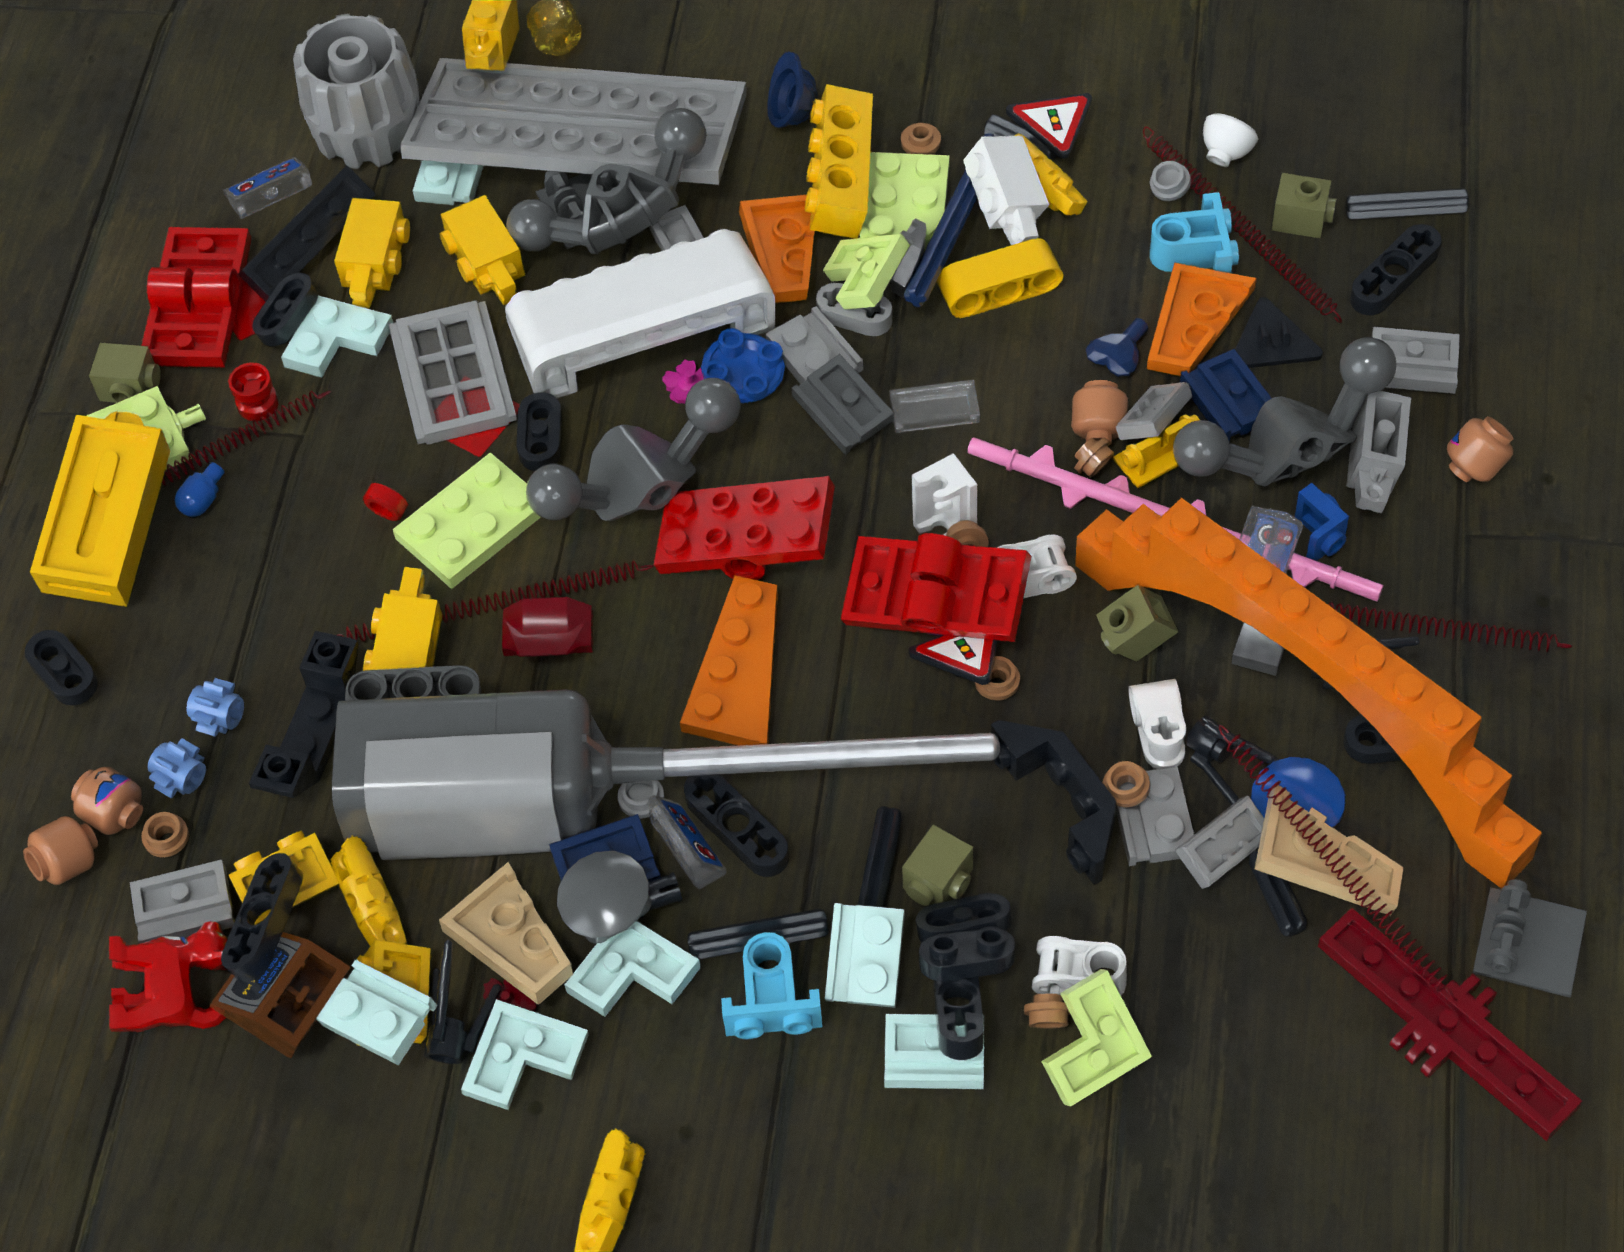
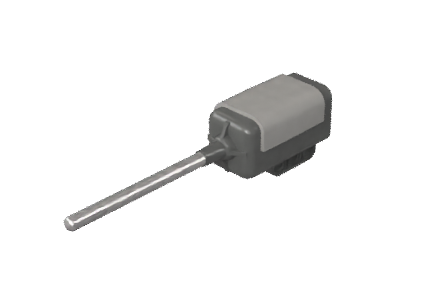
[332,665,1000,860]

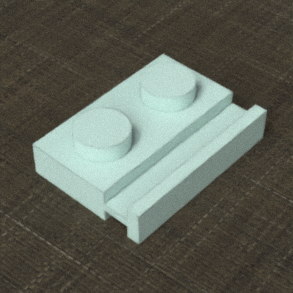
[413,160,484,205]
[825,903,905,1008]
[316,959,438,1065]
[884,1014,984,1089]

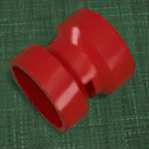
[228,363,279,421]

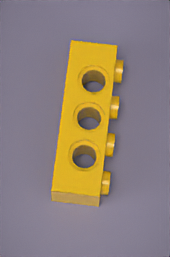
[805,84,873,239]

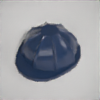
[767,51,818,128]

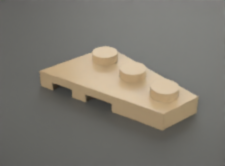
[1255,785,1404,916]
[439,862,573,1005]

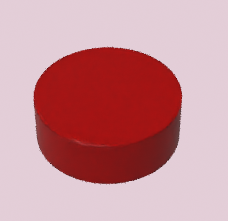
[363,483,408,521]

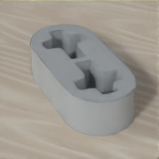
[816,283,893,336]

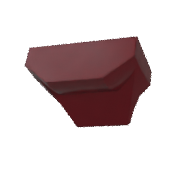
[502,597,593,657]

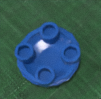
[701,328,785,403]
[1251,757,1345,828]

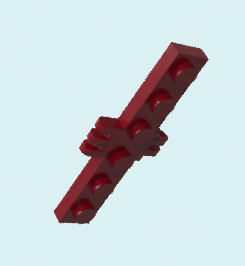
[1318,908,1582,1141]

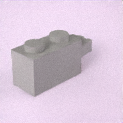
[1346,391,1411,513]

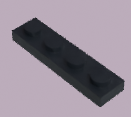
[238,165,376,302]

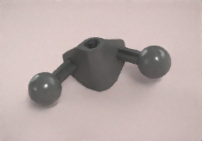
[506,108,707,255]
[1173,337,1397,487]
[526,378,741,521]

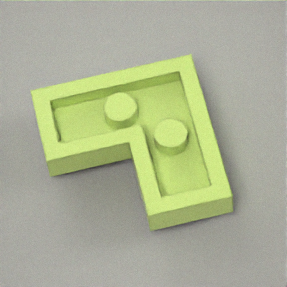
[823,234,910,310]
[1041,969,1152,1107]

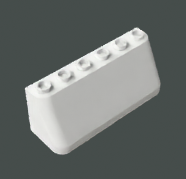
[505,229,775,398]

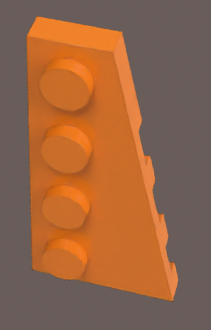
[680,575,778,746]

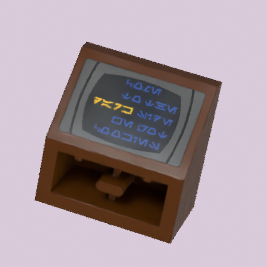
[210,932,351,1059]

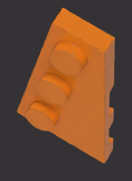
[739,195,815,303]
[1147,263,1257,376]

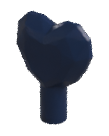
[1086,318,1149,376]

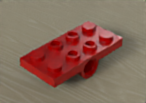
[141,227,252,367]
[653,476,835,580]
[840,533,1032,642]

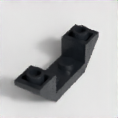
[249,631,359,798]
[991,720,1116,885]

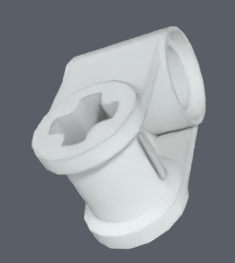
[997,535,1077,598]
[1129,679,1186,769]
[1032,936,1127,995]

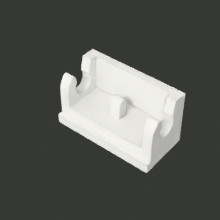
[912,453,977,536]

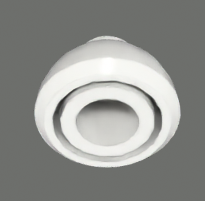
[1203,113,1258,167]

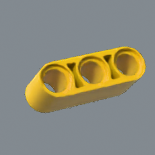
[936,238,1063,318]

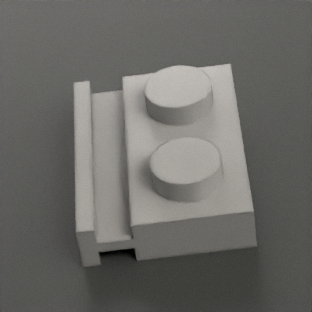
[766,306,863,384]
[1372,327,1460,394]
[1116,766,1194,866]
[129,859,235,944]

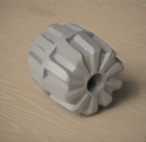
[293,13,420,169]

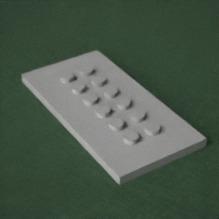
[400,58,746,185]

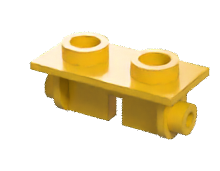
[1113,414,1200,488]

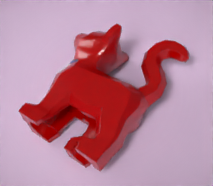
[109,921,228,1032]

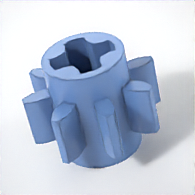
[187,678,244,737]
[148,738,206,798]

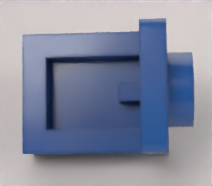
[1295,483,1349,561]

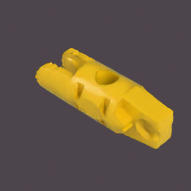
[1015,133,1087,215]
[330,835,407,946]
[574,1128,645,1252]

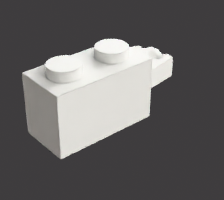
[963,136,1049,245]

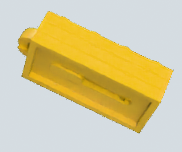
[30,411,170,607]

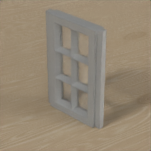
[388,300,517,445]

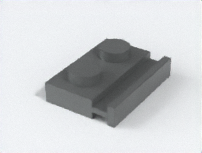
[792,354,894,455]

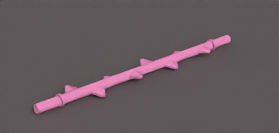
[967,437,1384,602]

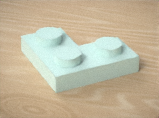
[281,295,393,377]
[564,921,700,1017]
[461,999,588,1110]

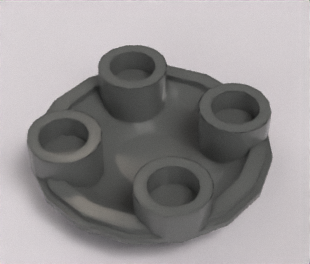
[557,851,652,944]

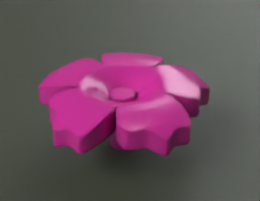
[663,359,703,404]

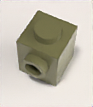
[1272,173,1337,238]
[89,343,161,403]
[1096,585,1179,662]
[902,824,973,906]

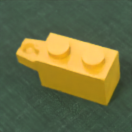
[462,0,519,71]
[440,195,525,305]
[334,198,410,308]
[363,567,442,697]

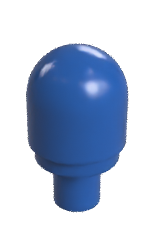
[175,462,225,517]

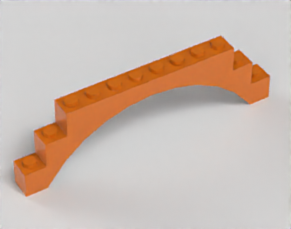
[1075,498,1542,889]

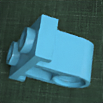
[1150,192,1239,273]
[721,932,823,1039]

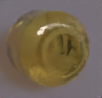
[527,0,582,56]

